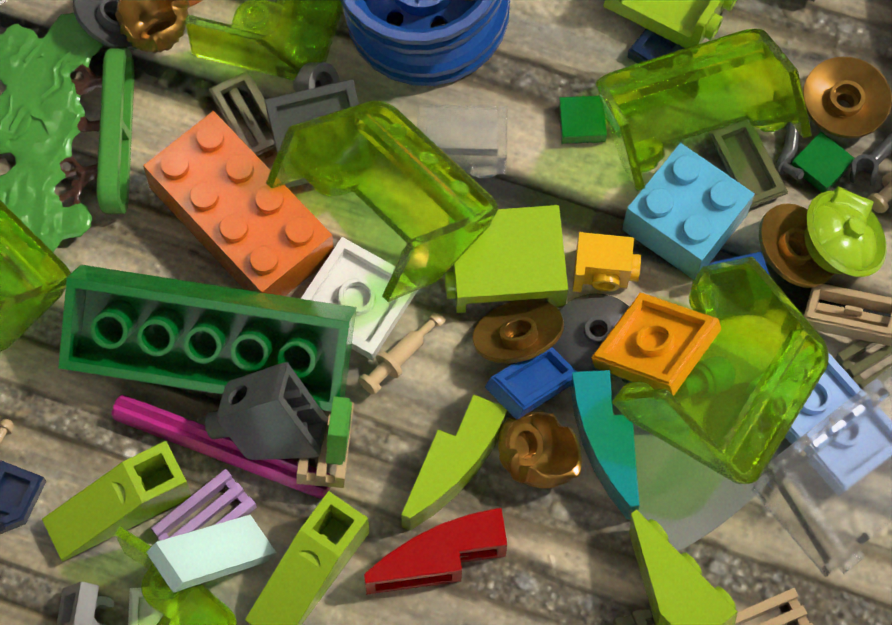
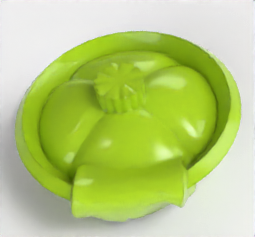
[804,186,887,277]

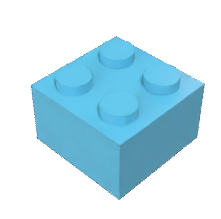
[622,142,755,281]

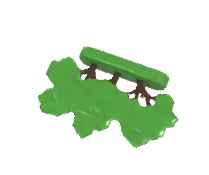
[0,13,134,255]

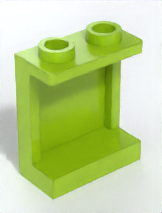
[603,0,737,53]
[441,205,568,313]

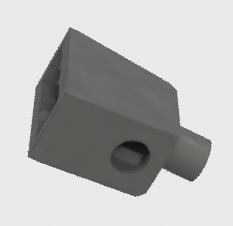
[205,362,328,460]

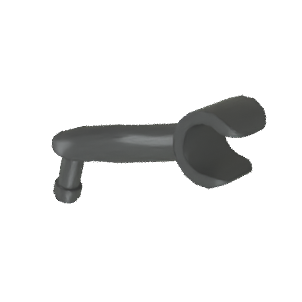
[775,87,806,180]
[850,131,892,186]

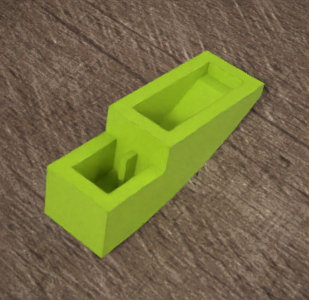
[401,394,508,531]

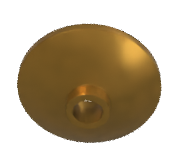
[803,56,892,138]
[759,203,834,288]
[473,299,564,363]

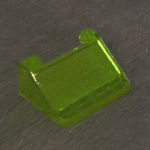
[612,257,829,484]

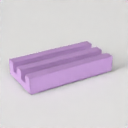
[151,469,257,541]

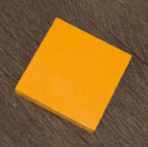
[591,292,721,396]

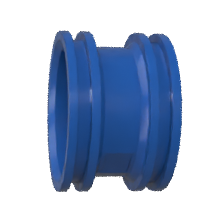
[341,0,510,86]

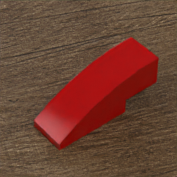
[364,507,507,595]

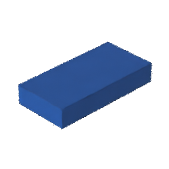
[485,347,577,420]

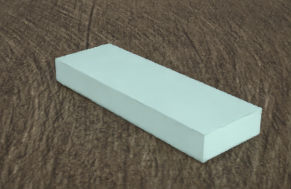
[146,514,277,593]

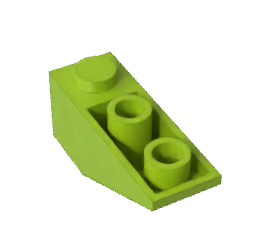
[42,441,192,562]
[245,491,369,625]
[629,509,738,625]

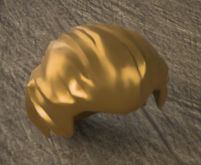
[115,0,190,53]
[498,411,582,488]

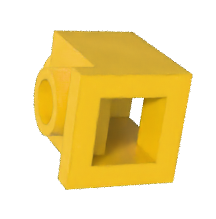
[572,232,641,292]

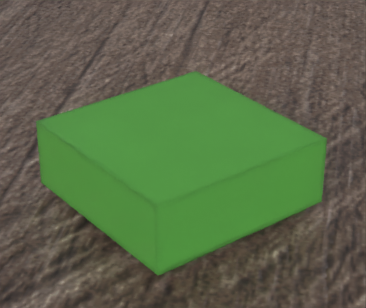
[326,396,352,465]

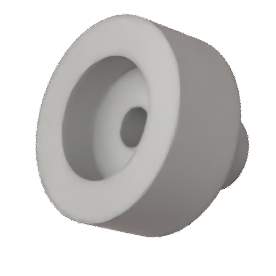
[293,62,340,92]

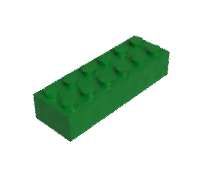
[58,265,357,411]

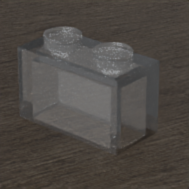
[416,104,508,178]

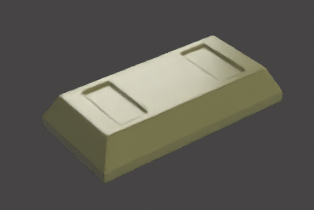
[709,117,788,208]

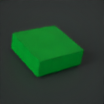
[559,96,607,144]
[791,131,855,192]

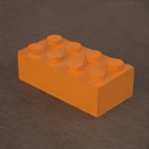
[143,111,334,296]

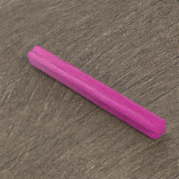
[111,395,331,499]

